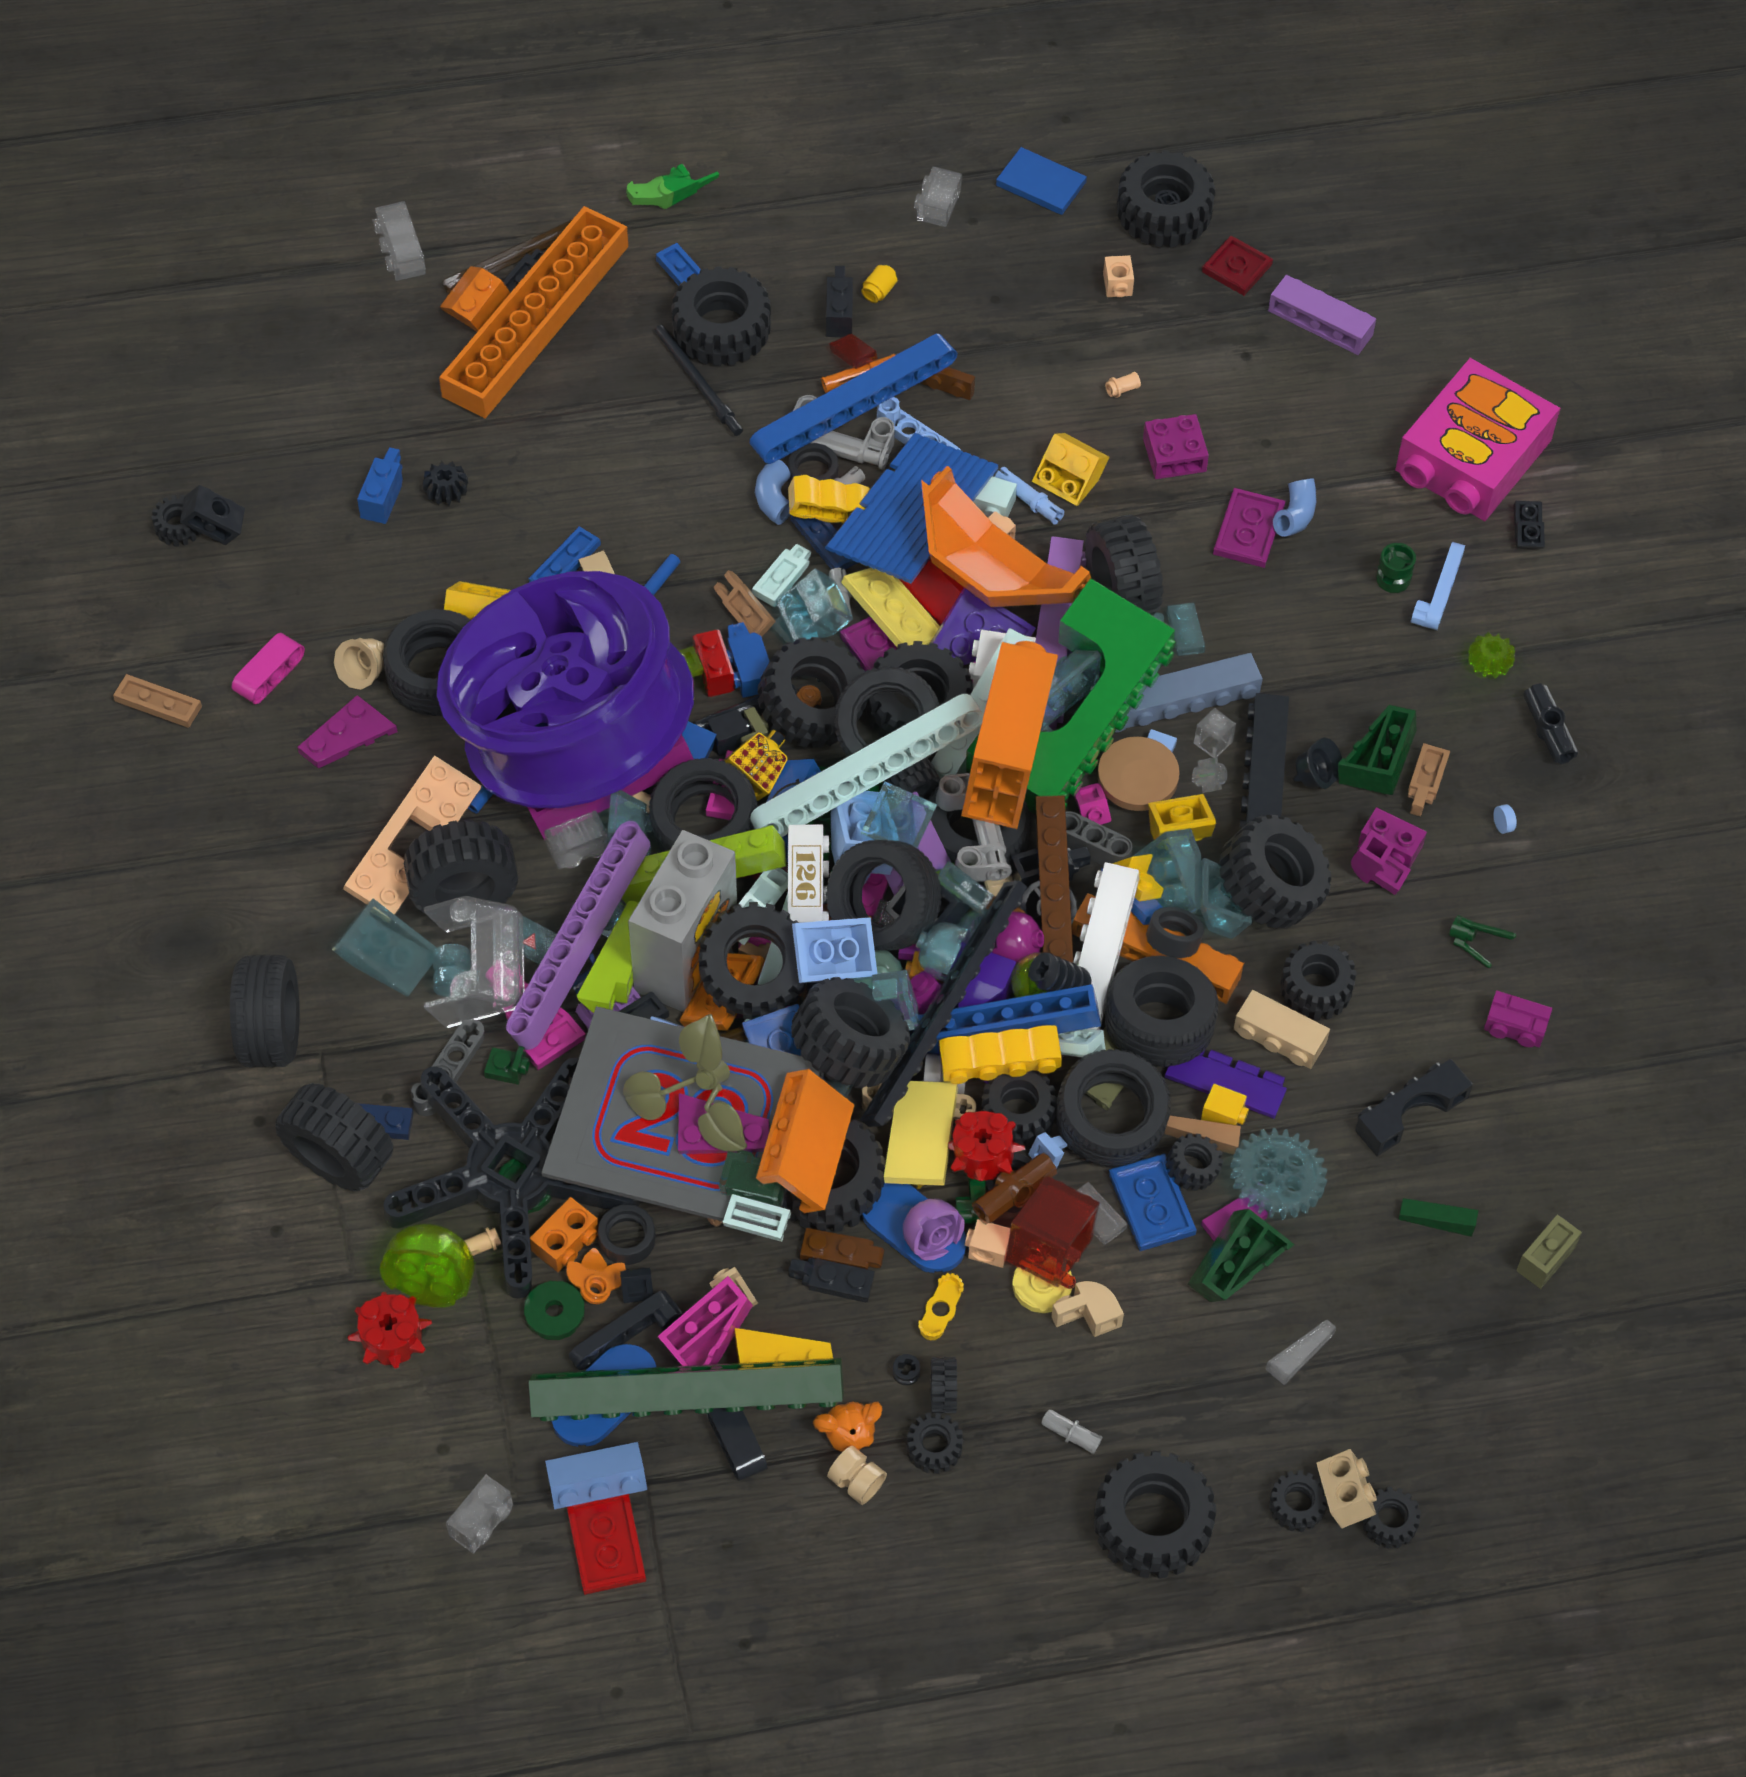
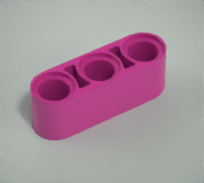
[232,633,305,704]

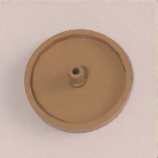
[1098,737,1179,811]

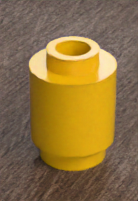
[861,265,897,303]

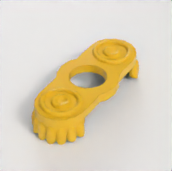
[918,1273,964,1340]

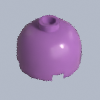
[903,1199,964,1260]

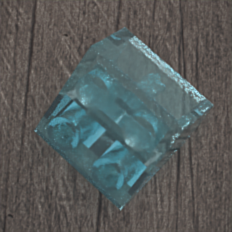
[776,568,853,641]

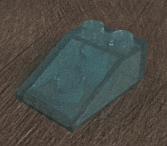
[1133,828,1201,930]
[332,898,441,997]

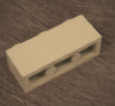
[1233,990,1330,1069]

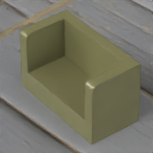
[1517,1214,1582,1289]

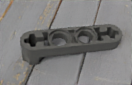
[411,1018,485,1116]

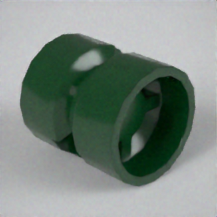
[1376,543,1416,593]

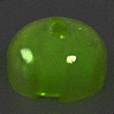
[380,1224,475,1308]

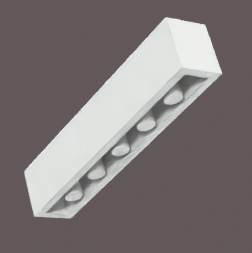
[1074,862,1139,1030]

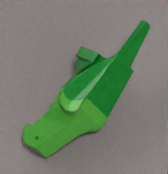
[626,164,719,209]

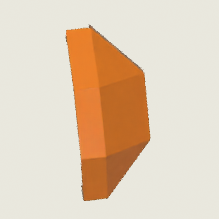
[921,466,1091,607]

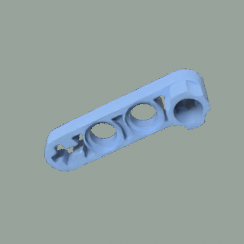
[877,397,960,450]
[1411,542,1465,630]

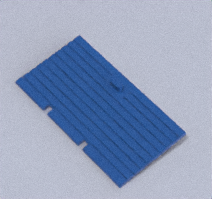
[825,433,998,584]

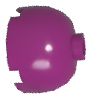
[993,911,1044,969]

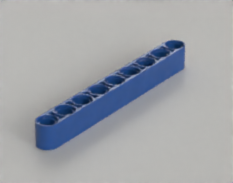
[749,334,957,464]

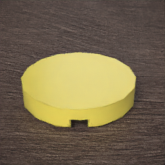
[1012,1255,1073,1313]

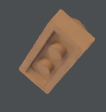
[113,674,202,728]

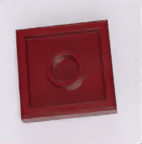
[1202,236,1273,296]

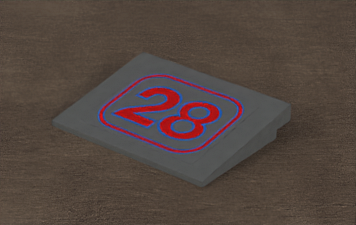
[542,1006,824,1230]

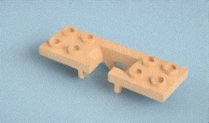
[343,755,482,920]

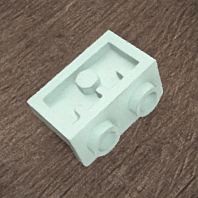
[1058,1029,1106,1057]

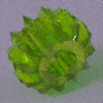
[1468,632,1515,679]

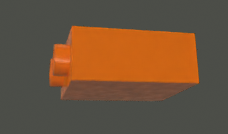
[961,641,1058,829]

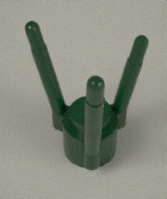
[1449,915,1516,968]

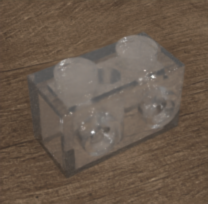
[446,1475,513,1554]

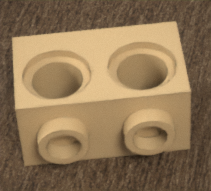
[1316,1449,1377,1528]

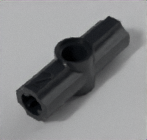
[1523,683,1578,764]

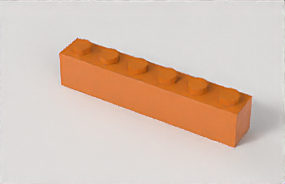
[1071,893,1244,1004]

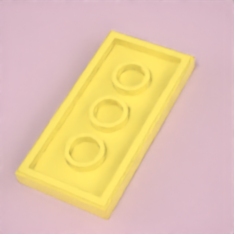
[841,568,940,647]
[884,1081,958,1186]

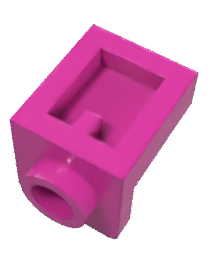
[1074,783,1111,825]

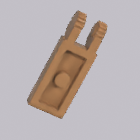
[713,570,776,637]

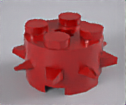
[948,1111,1025,1182]
[348,1292,432,1369]

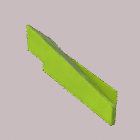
[577,901,639,1013]

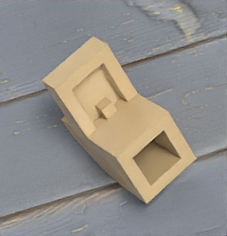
[1051,1281,1124,1337]

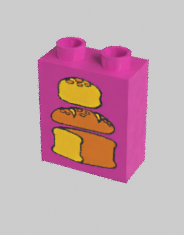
[1395,358,1560,521]

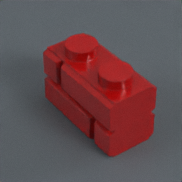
[693,630,735,697]

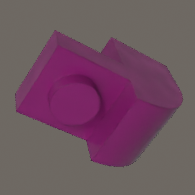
[1351,829,1411,895]

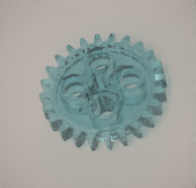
[1230,1128,1327,1219]

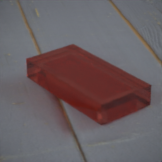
[829,333,878,369]

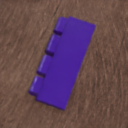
[1165,1050,1287,1119]

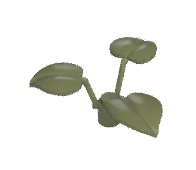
[623,1014,748,1152]

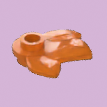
[566,1248,626,1304]

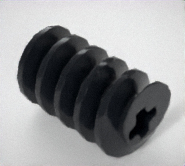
[1028,952,1092,992]

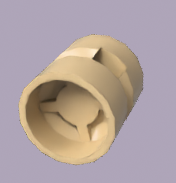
[827,1446,887,1505]

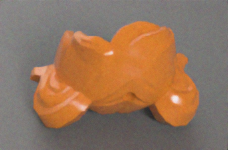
[813,1402,882,1452]

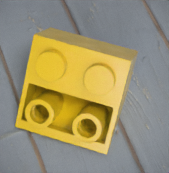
[1032,433,1109,506]

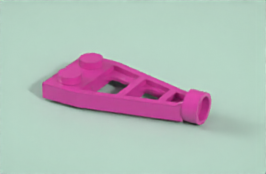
[485,963,586,1070]

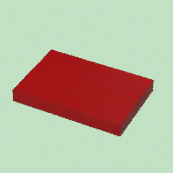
[567,1494,646,1595]

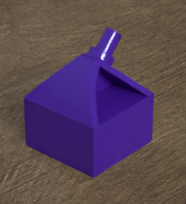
[949,942,1016,1009]

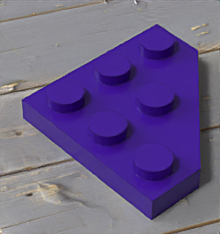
[929,587,1036,665]

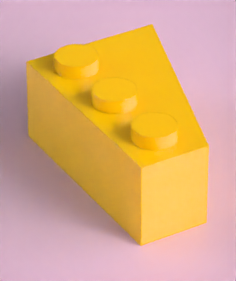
[735,1328,833,1363]

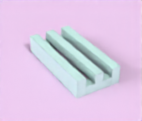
[723,1194,791,1242]

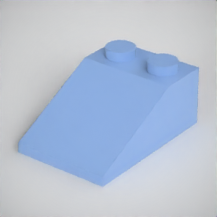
[831,791,898,875]
[792,918,878,983]

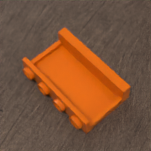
[756,1069,854,1213]

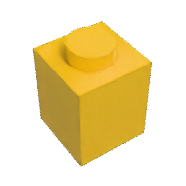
[1201,1084,1249,1125]

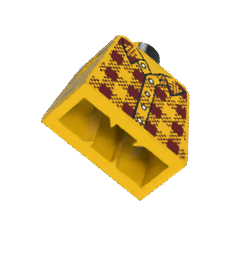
[723,730,788,801]

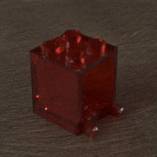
[1005,1176,1100,1289]

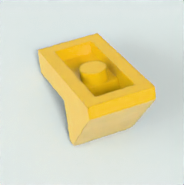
[1112,854,1164,901]

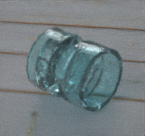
[433,944,471,998]

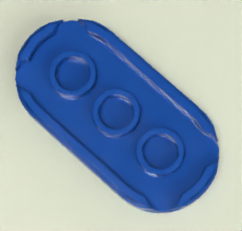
[862,1182,966,1273]
[552,1344,656,1447]

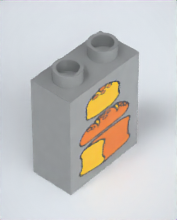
[628,830,737,1012]

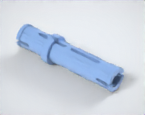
[995,467,1064,524]

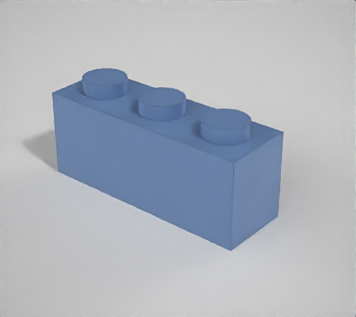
[545,1442,647,1509]

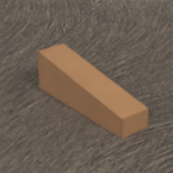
[1164,1116,1241,1155]

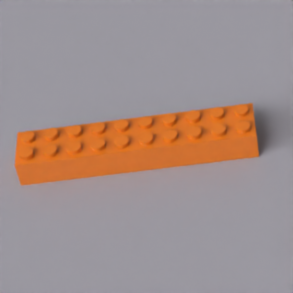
[439,206,628,419]

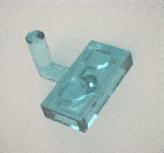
[1154,603,1205,656]

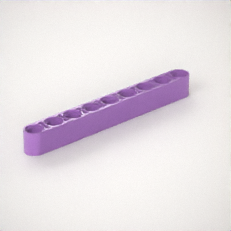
[506,821,650,1050]

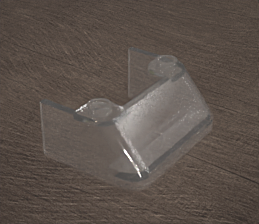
[424,896,524,1028]

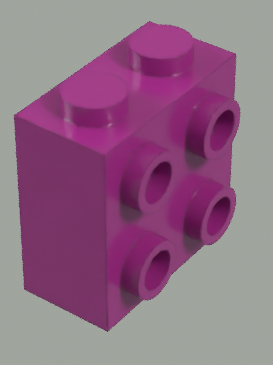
[1143,414,1209,479]

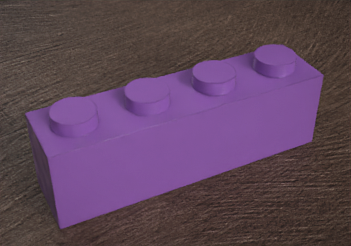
[1268,275,1376,355]

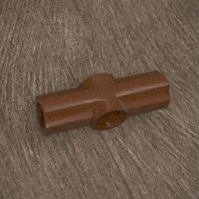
[972,1153,1057,1225]

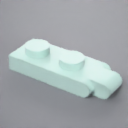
[752,544,811,607]

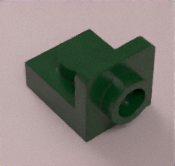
[484,1046,530,1085]

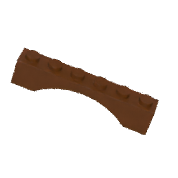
[1035,795,1073,963]

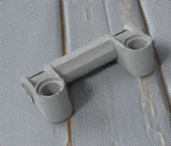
[793,395,895,470]
[936,773,1012,883]

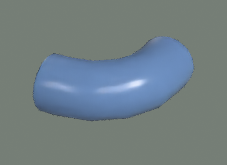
[754,459,791,525]
[1273,479,1317,536]

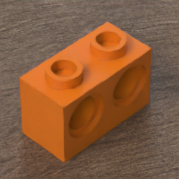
[530,1197,598,1272]

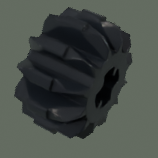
[422,460,468,506]

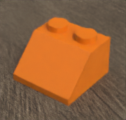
[440,266,510,332]

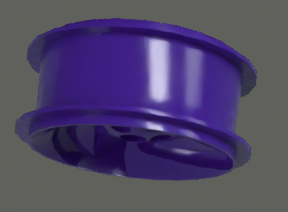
[437,571,694,808]

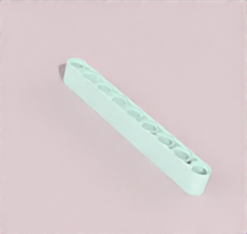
[750,694,984,837]

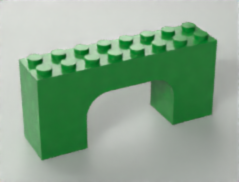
[966,578,1176,815]

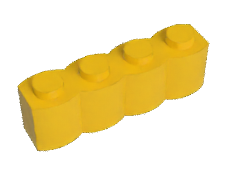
[788,475,870,523]
[939,1025,1062,1084]

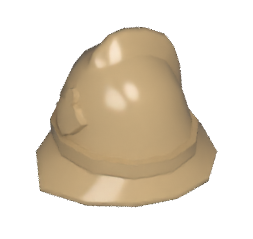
[334,638,384,690]

